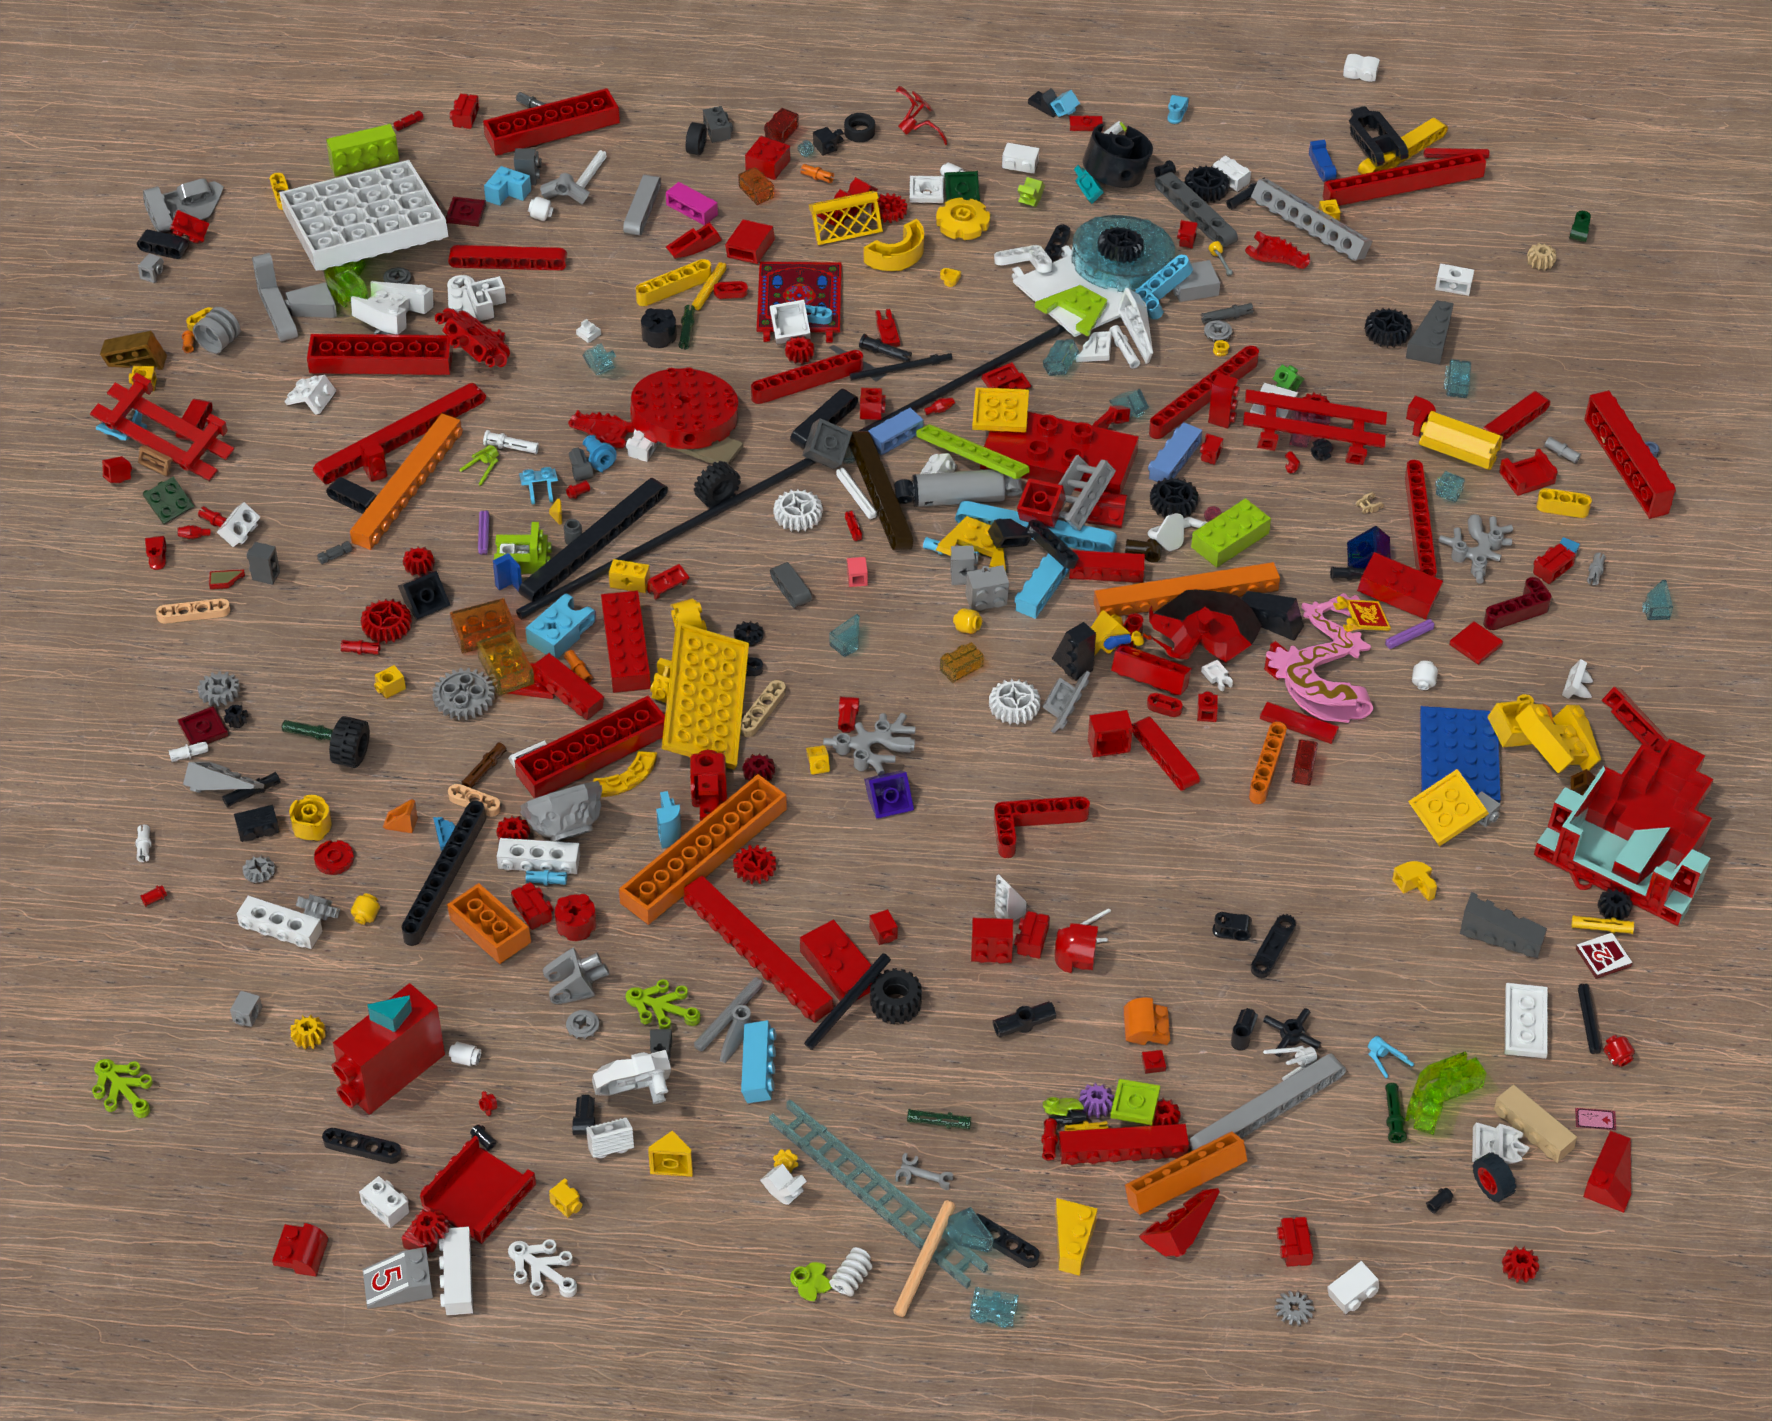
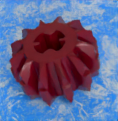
[742,753,775,781]

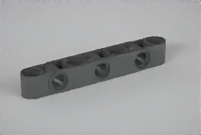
[1155,172,1238,248]

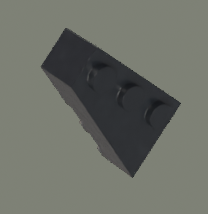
[1241,591,1304,641]
[1052,622,1096,681]

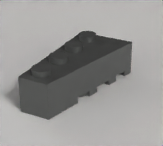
[1406,300,1454,365]
[1460,892,1547,959]

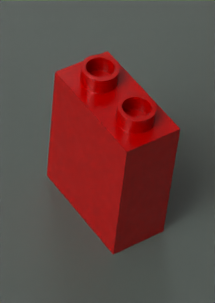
[331,983,445,1115]

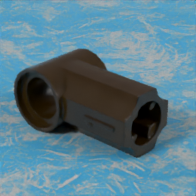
[1125,538,1162,563]

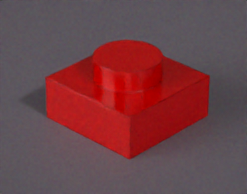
[1141,1050,1166,1074]

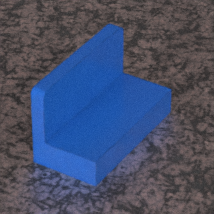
[493,553,522,592]

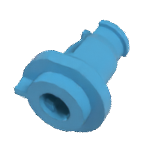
[582,435,617,473]

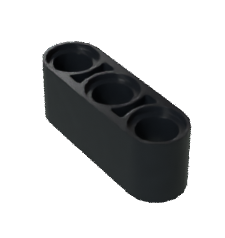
[137,229,189,259]
[326,477,377,514]

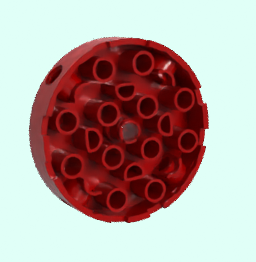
[630,367,738,449]

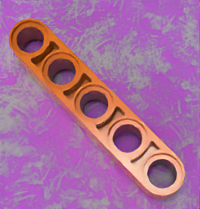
[1249,722,1287,804]

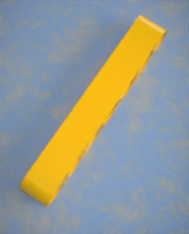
[1358,118,1448,174]

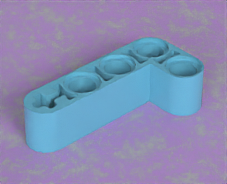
[1135,254,1193,319]

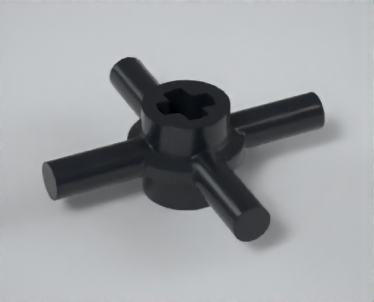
[1263,1008,1322,1057]

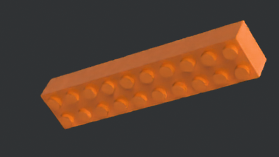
[619,774,787,925]

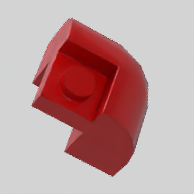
[1054,923,1098,974]

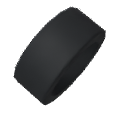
[844,113,875,142]
[685,122,707,155]

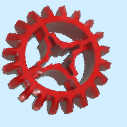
[360,599,412,644]

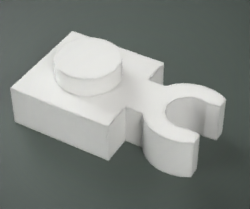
[1201,660,1233,691]

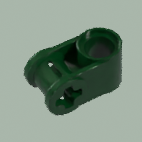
[1569,210,1591,242]

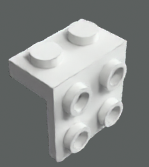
[285,375,337,415]

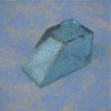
[1109,389,1149,418]
[1642,580,1673,620]
[829,614,860,657]
[946,1207,994,1253]

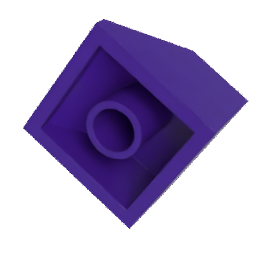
[864,770,914,819]

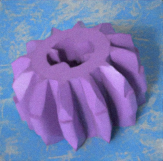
[1079,1082,1114,1119]

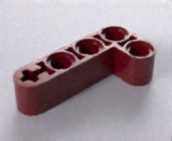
[1483,577,1552,630]

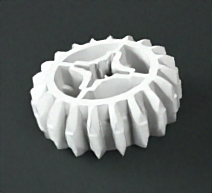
[773,489,823,532]
[989,678,1040,725]

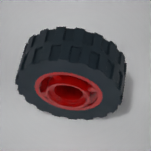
[1472,1152,1516,1202]

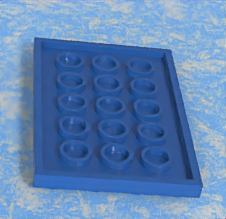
[1420,706,1501,803]

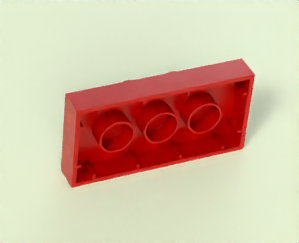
[980,412,1139,494]

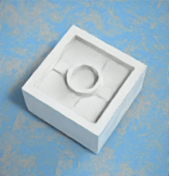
[770,300,811,345]

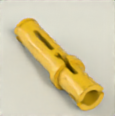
[1571,915,1634,934]

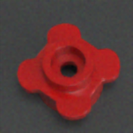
[479,1091,497,1116]

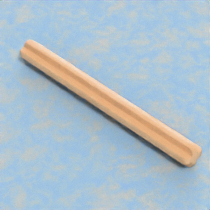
[893,1200,955,1317]

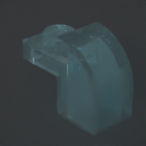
[582,343,616,375]

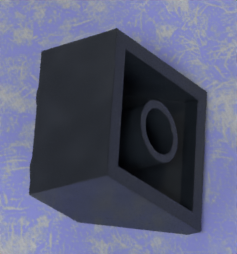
[398,571,451,620]

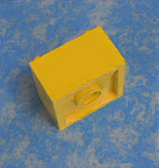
[1487,700,1533,747]

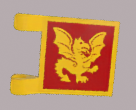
[1333,596,1391,632]

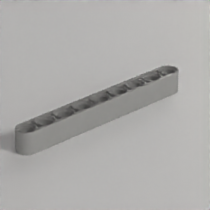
[1188,1053,1346,1151]

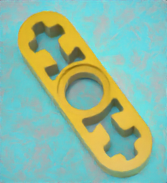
[269,173,289,210]

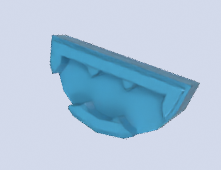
[433,817,455,851]

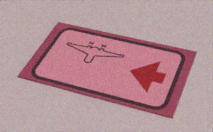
[1575,1108,1616,1130]

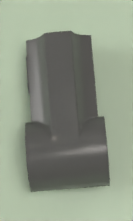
[568,447,593,481]

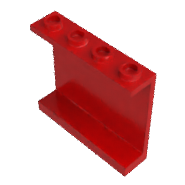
[420,1136,536,1244]

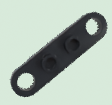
[1251,914,1296,978]

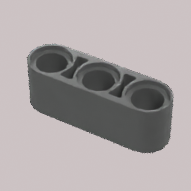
[770,562,812,608]

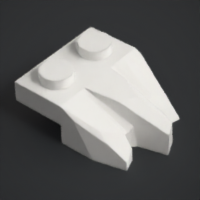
[1472,1122,1530,1164]

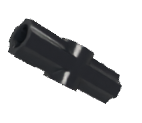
[993,1001,1057,1037]

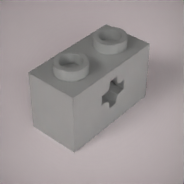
[950,546,978,585]

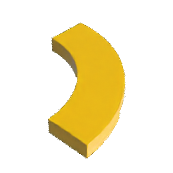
[593,751,657,797]

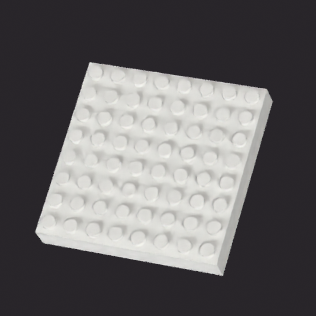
[279,160,449,271]

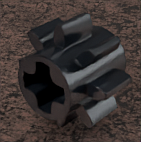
[1311,438,1333,461]
[224,705,248,728]

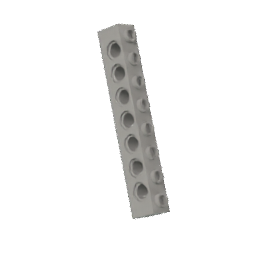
[1251,179,1373,261]

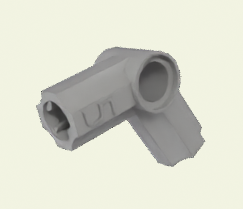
[540,173,590,204]

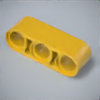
[1536,488,1592,518]

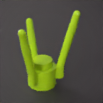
[459,445,499,486]

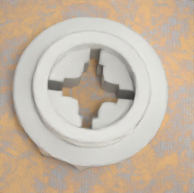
[447,275,474,294]

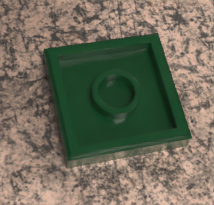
[944,171,980,202]

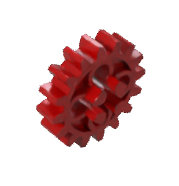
[871,193,907,223]

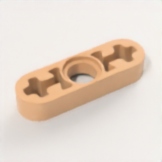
[448,784,501,817]

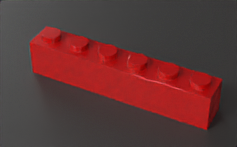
[1058,1124,1189,1165]

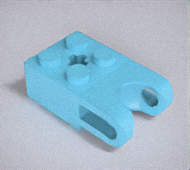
[525,593,596,659]

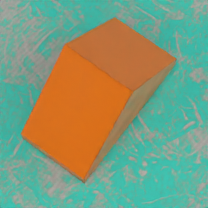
[383,799,418,833]

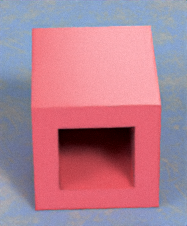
[847,557,868,587]

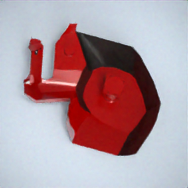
[1143,589,1262,662]

